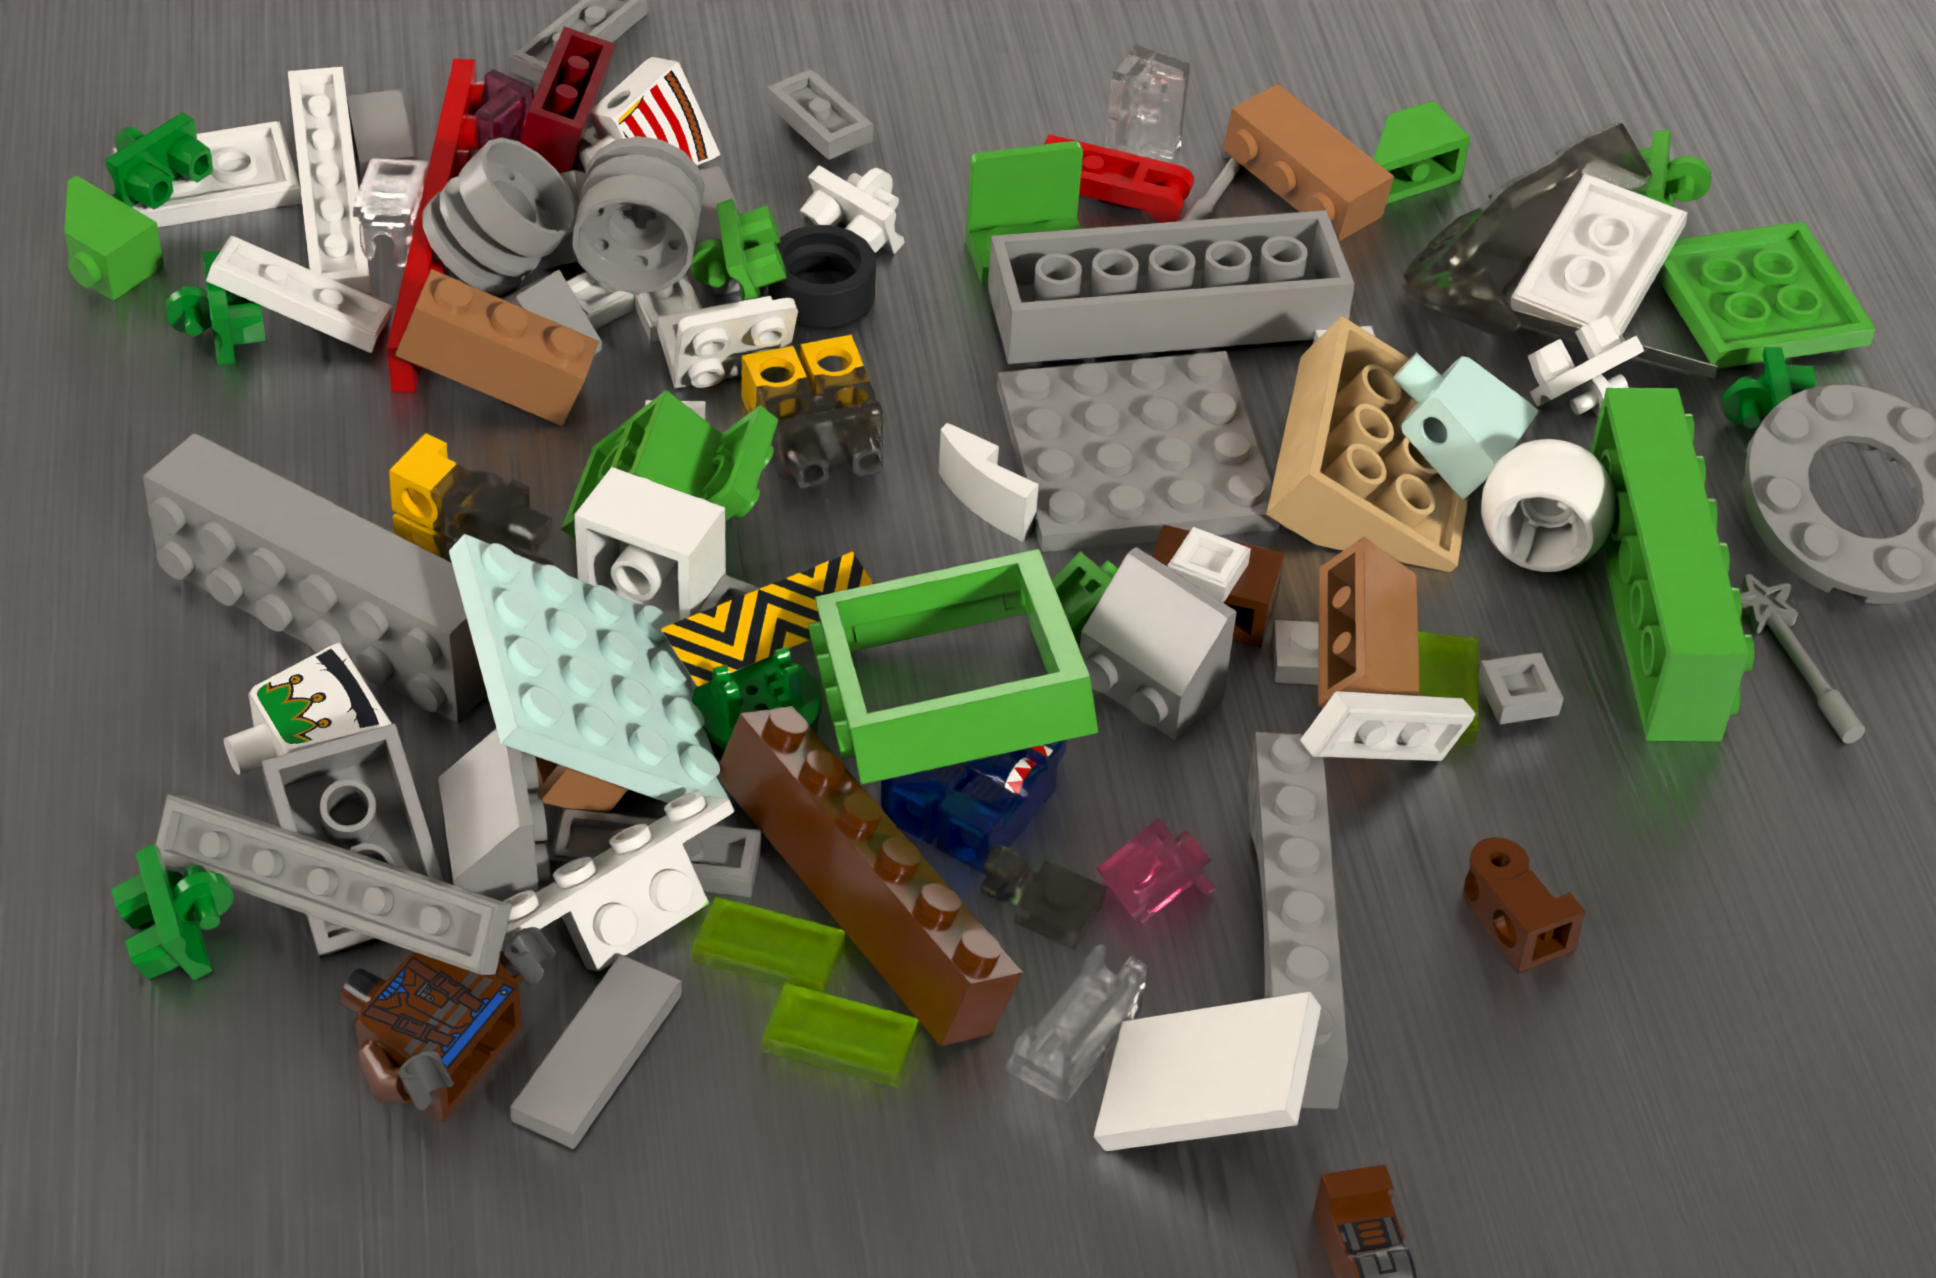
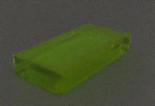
[1418,632,1478,746]
[692,896,846,998]
[762,983,919,1088]

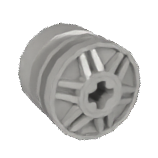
[572,136,705,294]
[422,137,578,295]

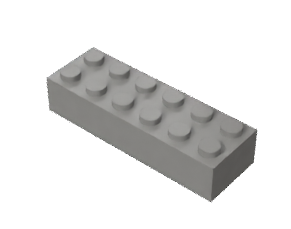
[988,210,1355,364]
[142,433,487,724]

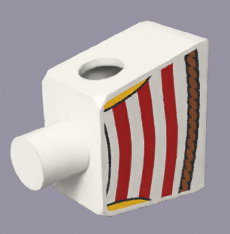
[580,57,721,170]

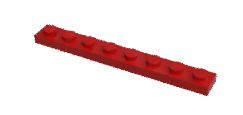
[387,58,487,393]

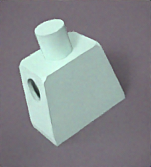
[1392,353,1539,500]

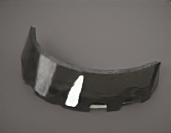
[1402,122,1652,335]

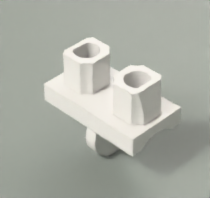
[799,166,905,254]
[1528,314,1645,417]

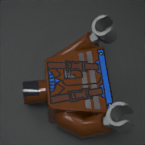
[339,927,556,1122]

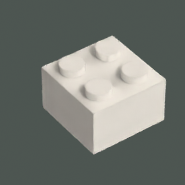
[574,467,726,623]

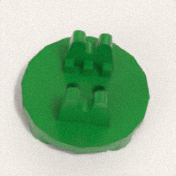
[692,647,822,756]

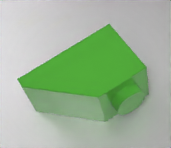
[1373,100,1470,204]
[64,175,164,301]

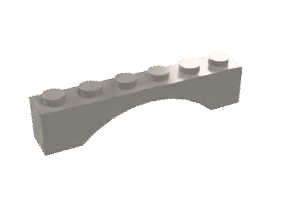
[1247,732,1349,1109]

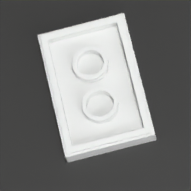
[113,121,302,228]
[1510,173,1688,335]
[1093,992,1321,1151]

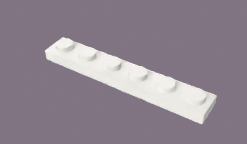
[288,67,372,294]

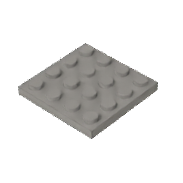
[997,351,1280,552]

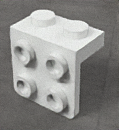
[656,296,798,388]

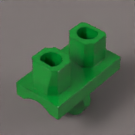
[105,112,213,210]
[165,250,266,365]
[1722,346,1816,428]
[111,843,234,981]

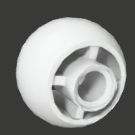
[1481,439,1616,572]

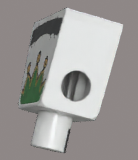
[224,642,391,775]

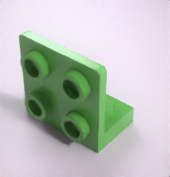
[965,141,1083,285]

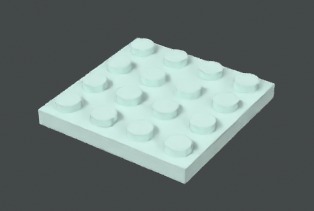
[449,534,728,803]

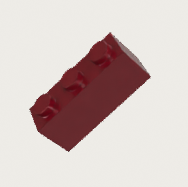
[520,26,616,174]

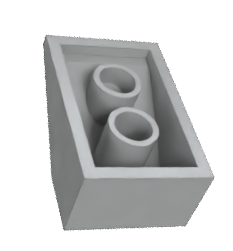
[261,723,444,958]

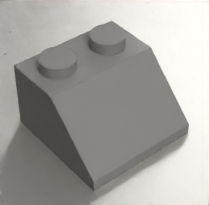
[1080,547,1237,741]

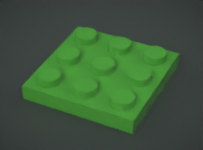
[1656,221,1876,369]

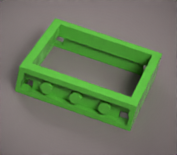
[808,549,1098,785]

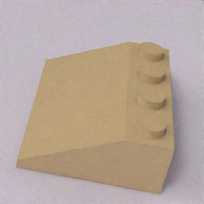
[1266,316,1469,573]

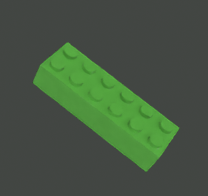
[1590,387,1755,742]

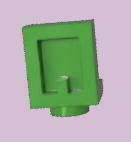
[1052,551,1118,645]

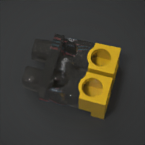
[741,335,884,488]
[389,433,553,565]

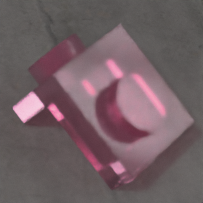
[475,69,534,151]
[1096,818,1216,925]

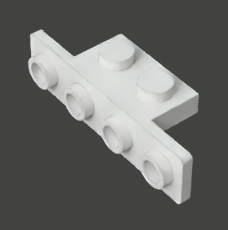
[503,791,734,972]

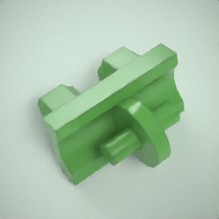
[1619,129,1712,207]
[690,198,787,301]

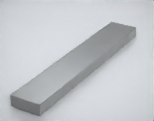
[155,794,512,975]

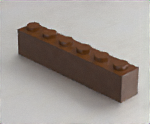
[716,706,1023,1046]

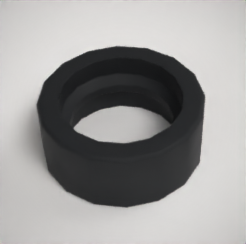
[768,225,876,327]

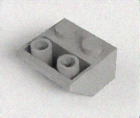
[438,728,551,902]

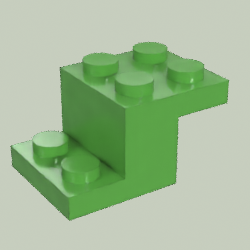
[561,390,779,540]

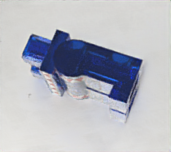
[881,740,1067,875]

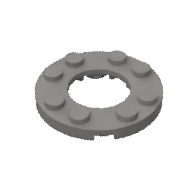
[1741,385,1936,604]

